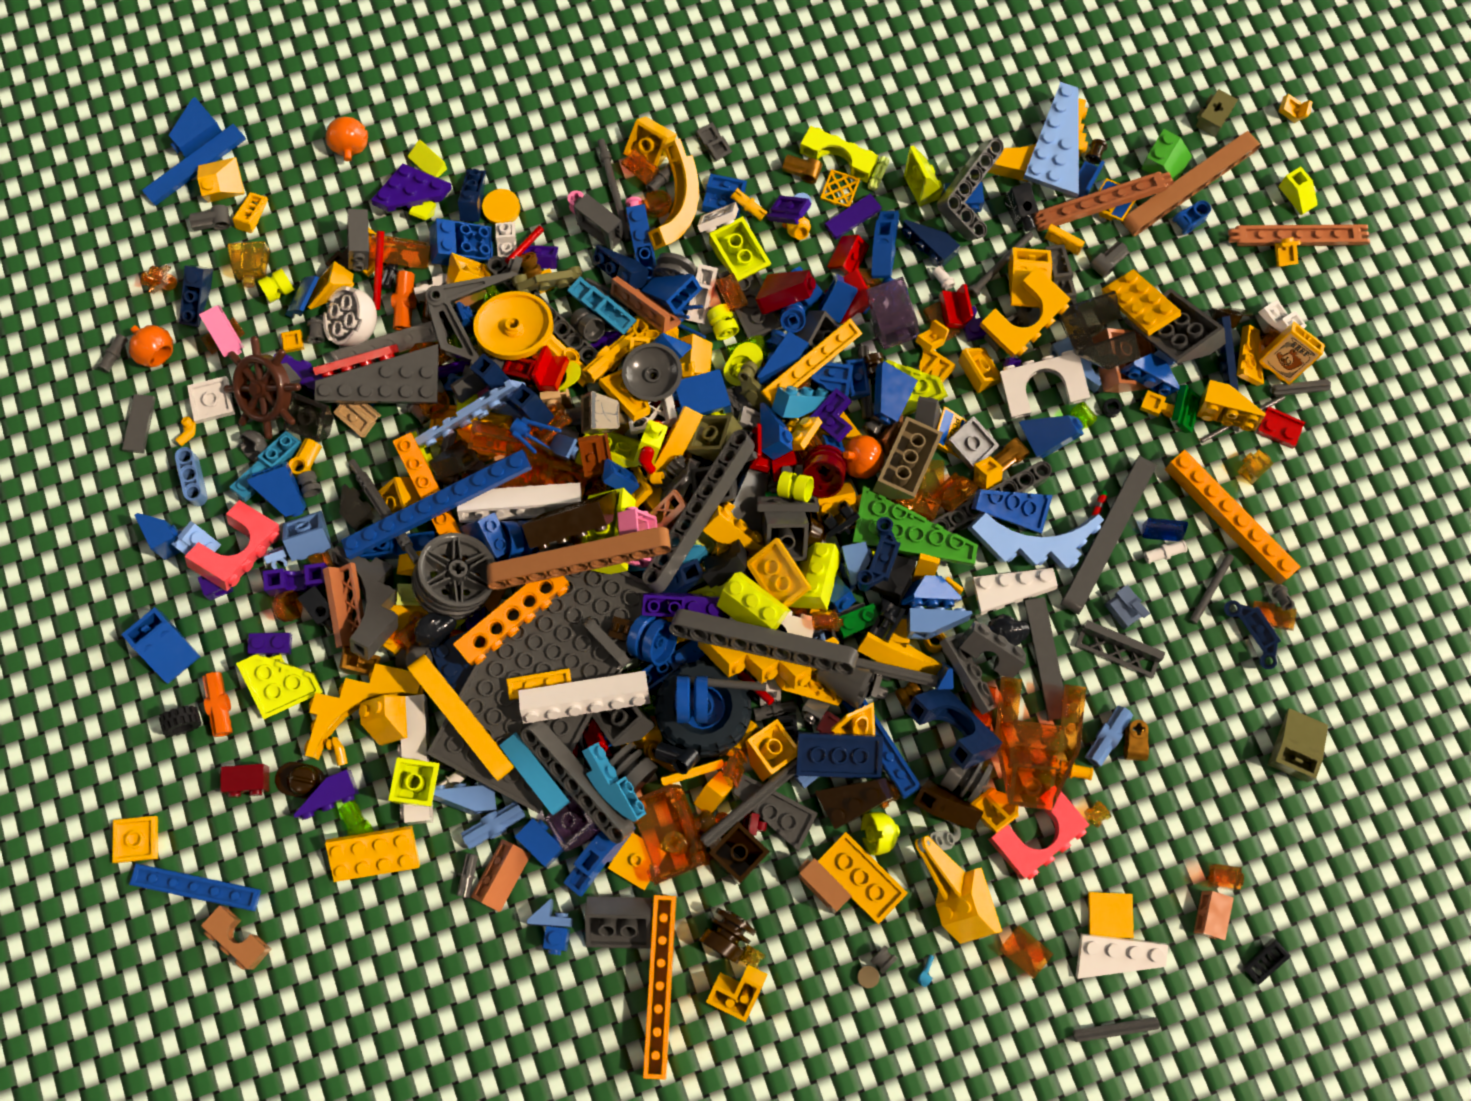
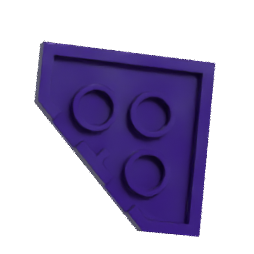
[371,164,452,212]

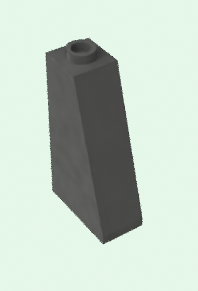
[728,462,769,534]

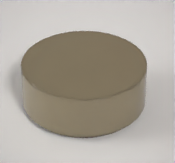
[857,966,879,988]

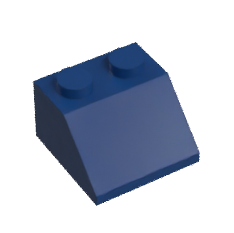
[134,513,182,560]

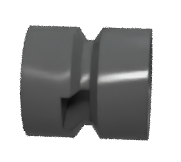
[570,308,606,342]

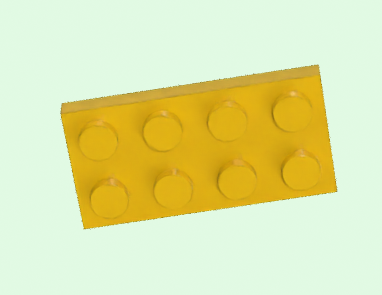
[1102,269,1181,336]
[325,825,420,882]
[818,832,908,925]

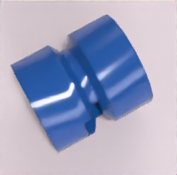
[780,302,806,333]

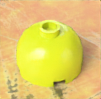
[861,812,900,856]

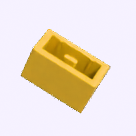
[812,482,857,529]

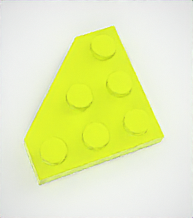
[885,360,948,417]
[236,653,323,719]

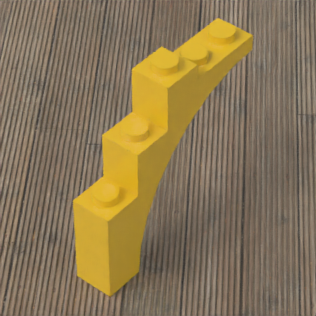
[988,98,1088,182]
[698,637,839,690]
[304,663,424,760]

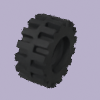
[159,706,202,736]

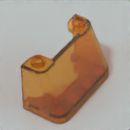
[633,784,710,885]

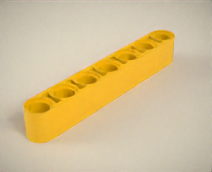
[407,654,515,781]

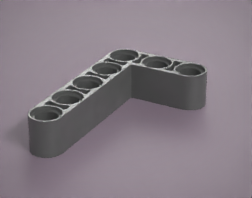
[937,138,1004,241]

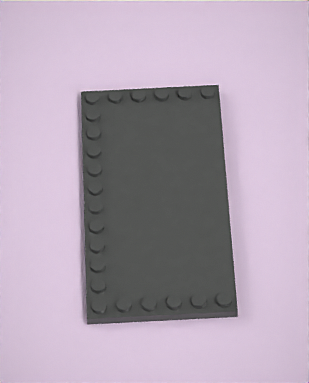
[426,541,655,814]

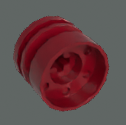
[802,445,847,498]

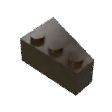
[815,778,896,829]

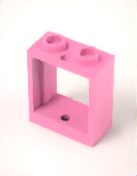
[199,305,244,357]
[617,507,657,568]

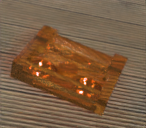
[531,401,573,449]

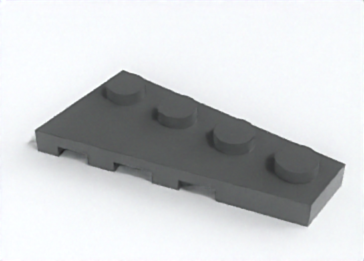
[939,632,998,715]
[733,774,818,852]

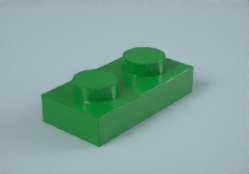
[835,603,879,639]

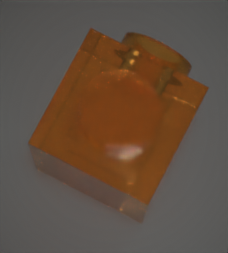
[1208,864,1244,891]

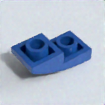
[456,301,475,337]

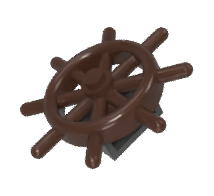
[223,336,302,440]

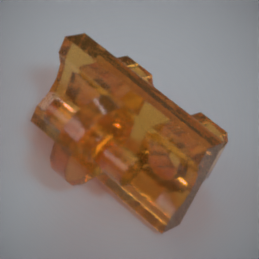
[621,149,659,185]
[140,264,177,294]
[716,273,748,312]

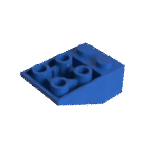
[429,218,493,266]
[121,607,201,684]

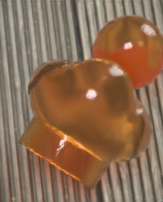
[693,809,727,834]

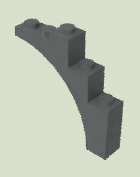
[332,545,398,660]

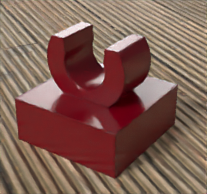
[743,813,767,836]

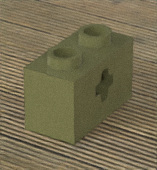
[1196,89,1238,137]

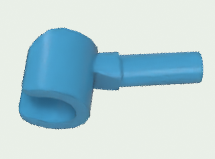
[917,955,934,987]

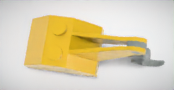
[915,821,1002,944]

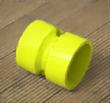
[258,268,295,303]
[706,304,740,340]
[777,471,814,502]

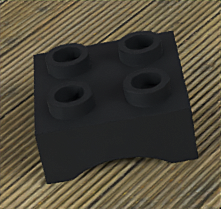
[702,539,748,588]
[864,551,916,602]

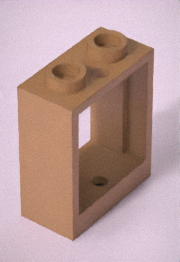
[798,858,852,914]

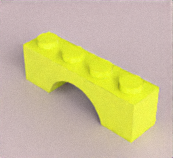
[800,126,878,183]

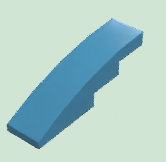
[567,277,636,335]
[499,732,570,815]

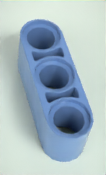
[175,447,208,506]

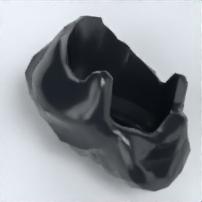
[413,612,457,648]
[988,614,1030,646]

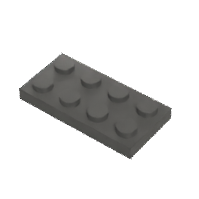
[718,270,783,342]

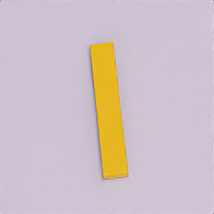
[761,318,863,406]

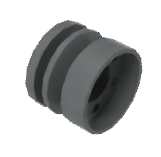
[609,742,658,794]
[939,760,993,804]

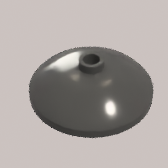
[622,343,682,402]

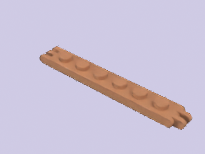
[1034,172,1174,231]
[1228,224,1370,246]

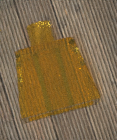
[228,241,270,288]

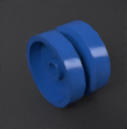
[627,615,678,666]
[675,676,708,724]

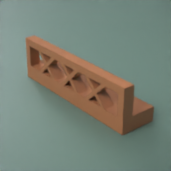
[611,276,681,333]
[649,489,688,532]
[323,562,364,648]

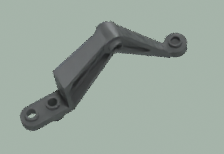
[425,255,523,376]

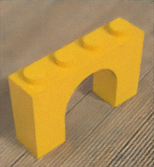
[979,267,1071,358]

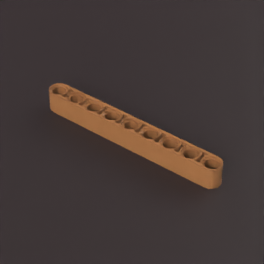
[1121,131,1261,236]
[486,527,671,590]

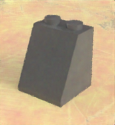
[761,512,809,561]

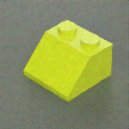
[388,757,440,807]

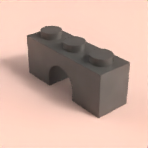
[959,620,1026,681]

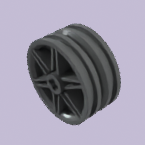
[411,533,496,620]

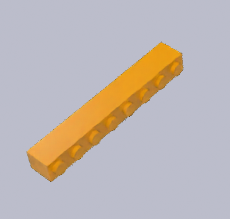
[1164,450,1301,585]
[643,895,677,1080]

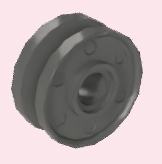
[653,252,696,277]

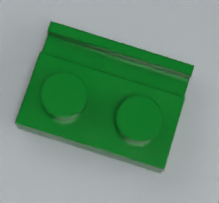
[1171,385,1201,433]

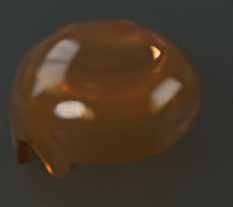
[642,190,672,218]
[419,391,450,419]
[272,590,303,622]

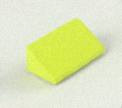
[408,140,447,178]

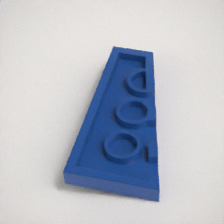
[971,489,1053,534]

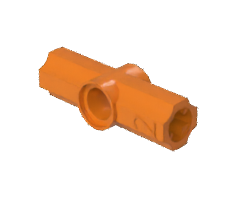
[391,270,417,330]
[202,672,233,737]

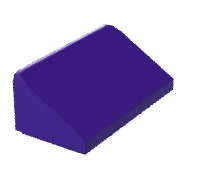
[520,245,558,269]

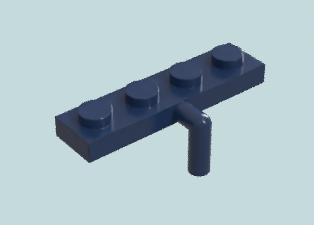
[1216,316,1239,392]

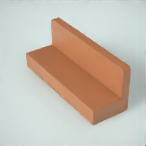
[471,839,531,912]

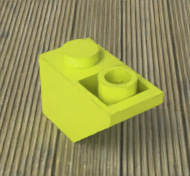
[1278,167,1318,215]

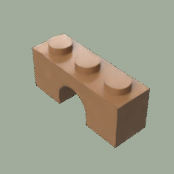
[201,905,272,970]

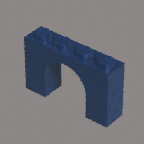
[470,353,555,431]
[906,688,1003,770]

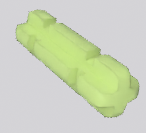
[868,156,889,191]

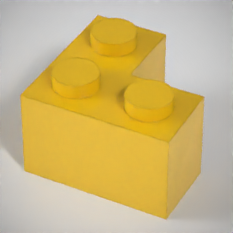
[706,965,768,1022]

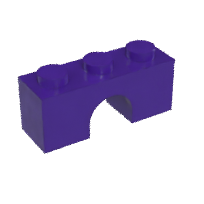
[263,562,328,597]

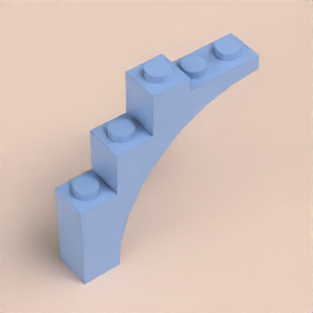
[967,513,1104,569]

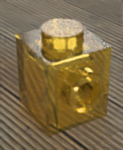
[1237,450,1274,485]

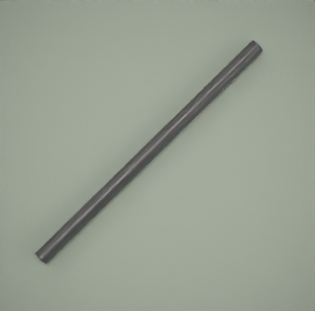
[1200,395,1285,443]

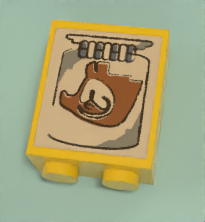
[1258,321,1325,385]

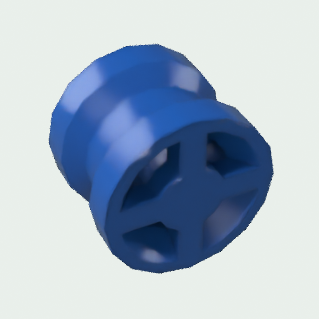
[765,329,786,352]

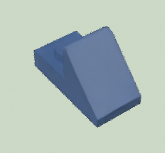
[527,899,573,928]

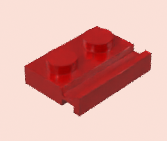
[1256,406,1305,449]

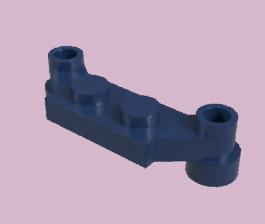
[857,517,901,592]
[1224,600,1282,669]

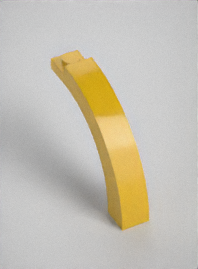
[647,139,699,251]

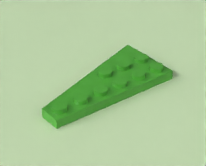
[853,486,978,566]

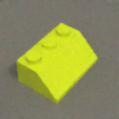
[789,543,842,610]
[717,572,790,630]

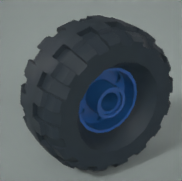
[655,660,752,759]

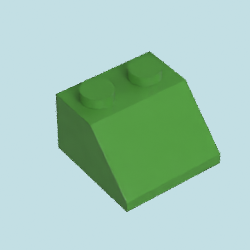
[1141,129,1192,181]

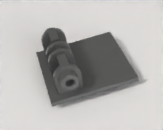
[653,455,691,502]

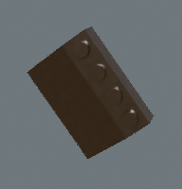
[522,490,617,550]

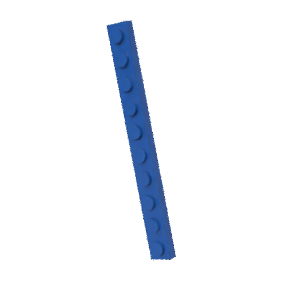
[341,449,532,560]

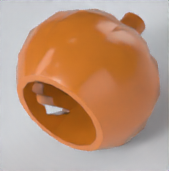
[325,117,368,162]
[129,325,173,367]
[843,435,884,479]

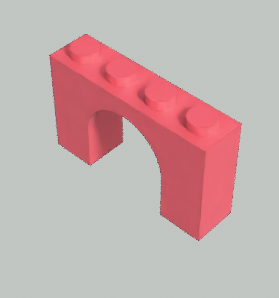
[184,500,280,592]
[988,785,1089,880]

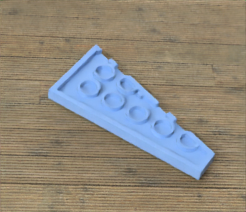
[1023,82,1079,198]
[415,379,526,447]

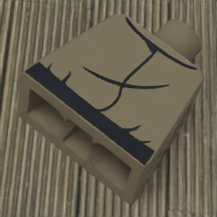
[581,391,628,434]

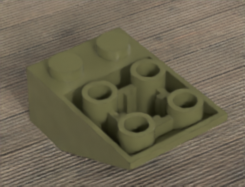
[1267,708,1328,782]

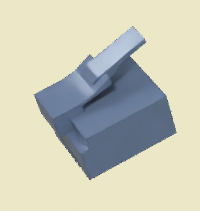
[1105,584,1151,630]

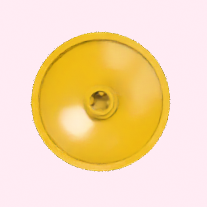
[473,291,554,360]

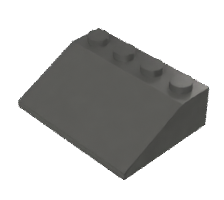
[1125,288,1226,364]

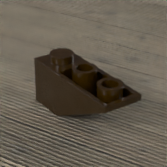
[913,779,984,830]

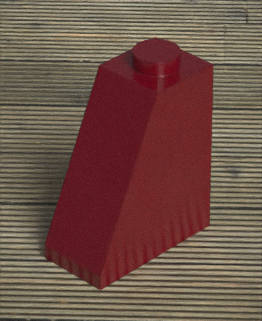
[756,270,816,314]

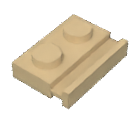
[540,389,573,415]
[333,403,381,438]

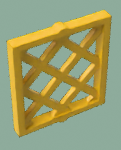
[820,169,861,208]

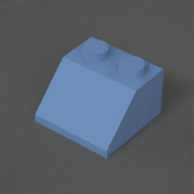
[282,510,331,561]
[839,542,872,592]

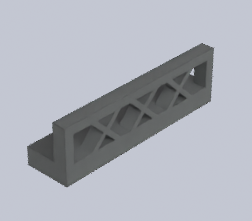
[1075,620,1166,679]

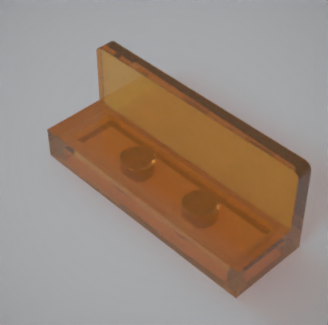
[369,233,430,269]

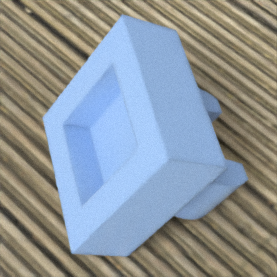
[263,545,288,569]

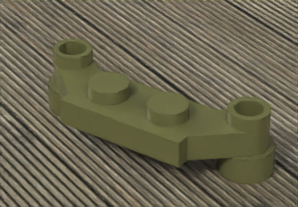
[511,266,583,293]
[738,361,793,424]

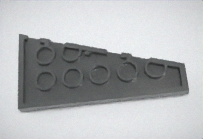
[315,344,439,404]

